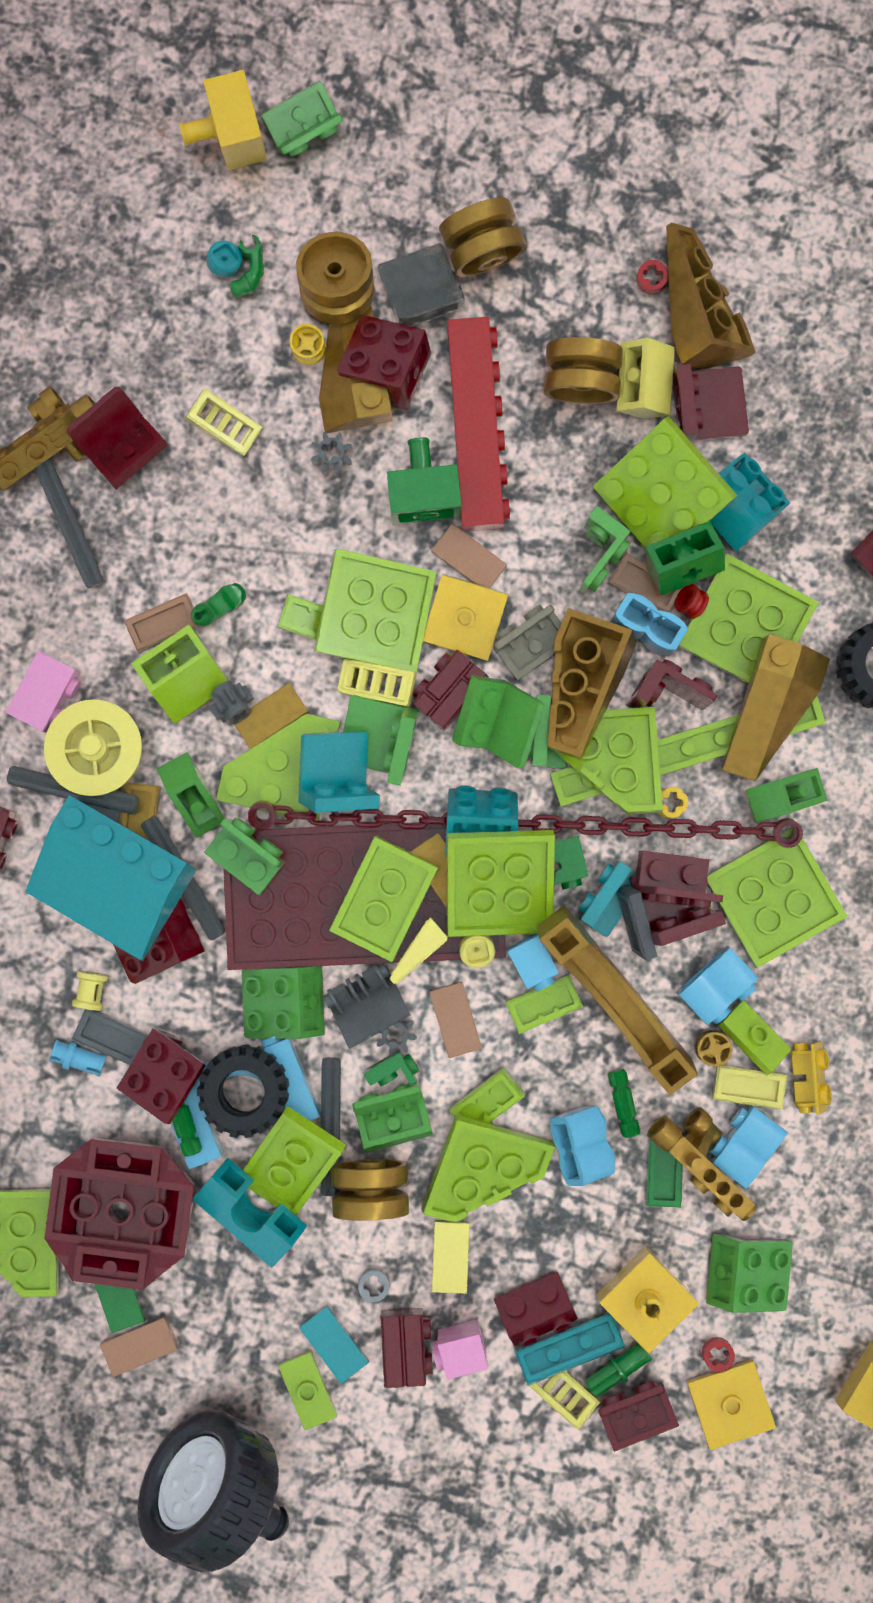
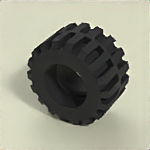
[836,622,873,708]
[197,1045,289,1138]

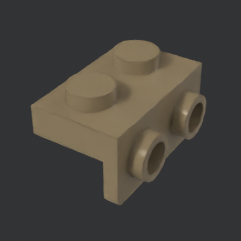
[493,604,561,681]

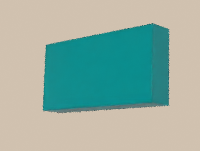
[299,1305,369,1384]

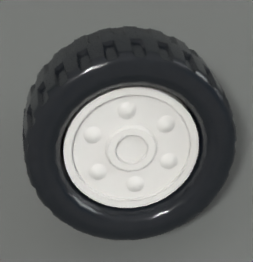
[137,1410,289,1572]

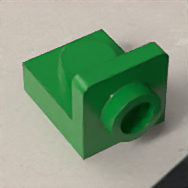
[363,1049,420,1087]

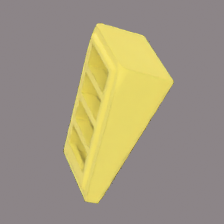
[184,388,263,456]
[337,659,417,707]
[390,917,448,984]
[525,1371,602,1430]

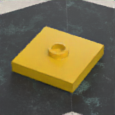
[423,574,508,661]
[687,1359,776,1450]

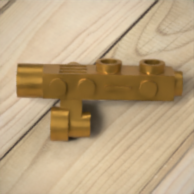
[0,386,95,491]
[647,1107,757,1221]

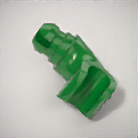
[229,235,264,298]
[190,583,247,626]

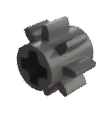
[311,432,353,476]
[209,681,254,724]
[377,1020,417,1056]

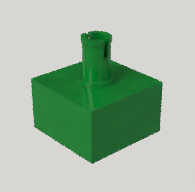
[386,437,461,525]

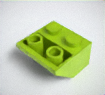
[131,624,229,724]

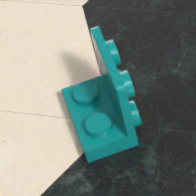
[298,731,380,813]
[445,785,518,855]

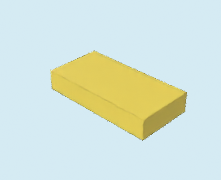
[712,1065,787,1109]
[432,1220,470,1294]

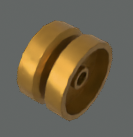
[439,197,527,277]
[296,231,375,324]
[543,337,623,404]
[331,1159,409,1221]

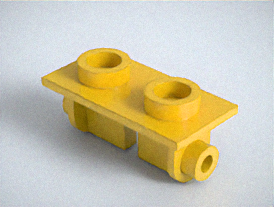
[791,1041,832,1115]

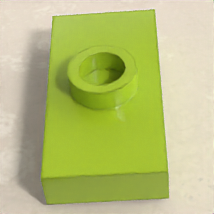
[276,594,323,641]
[505,974,583,1034]
[718,1000,792,1075]
[449,1067,526,1124]
[278,1350,338,1431]

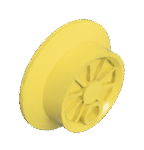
[44,699,142,796]

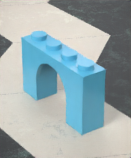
[171,1036,321,1170]

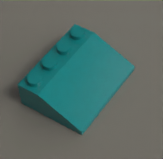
[25,795,197,961]

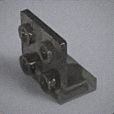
[378,243,465,327]

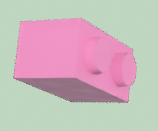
[6,651,81,733]
[433,1319,488,1380]

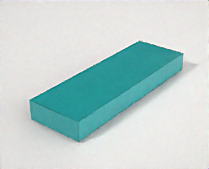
[514,1313,625,1386]

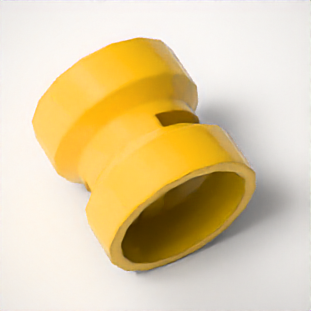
[290,324,326,366]

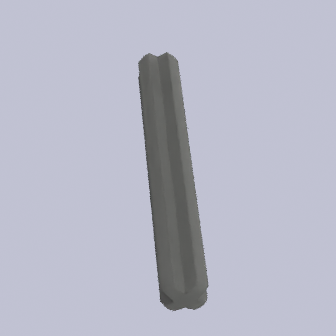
[35,459,104,588]
[6,766,139,814]
[141,816,225,940]
[321,1057,341,1196]

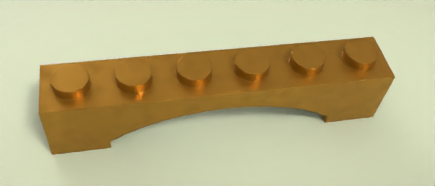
[537,905,698,1095]

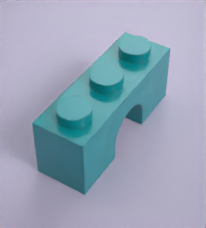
[193,1158,307,1268]

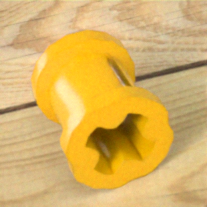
[658,787,688,819]

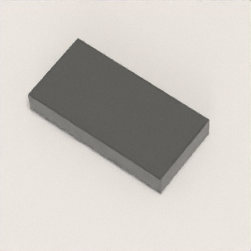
[617,885,658,961]
[72,1009,149,1065]

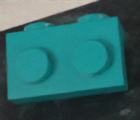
[578,861,636,937]

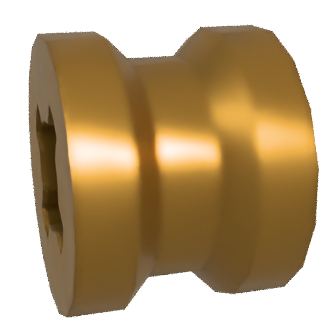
[694,1030,733,1067]

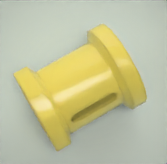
[72,971,108,1011]

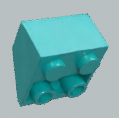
[710,452,791,552]

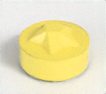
[459,935,495,968]

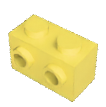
[617,338,675,419]

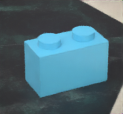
[506,934,559,992]

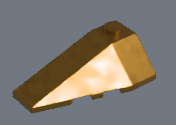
[666,222,756,369]
[319,307,393,433]
[548,608,637,759]
[721,634,830,781]

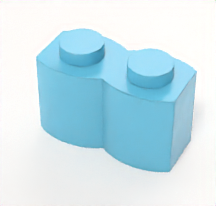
[610,593,688,656]
[676,946,758,1025]
[709,1105,788,1189]
[550,1106,615,1186]

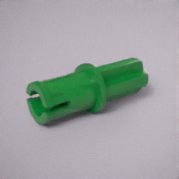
[585,1342,652,1397]

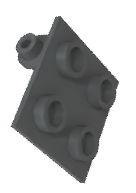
[323,963,411,1049]

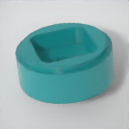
[206,241,242,278]

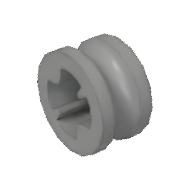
[358,1269,389,1302]

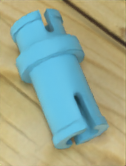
[49,1040,107,1077]

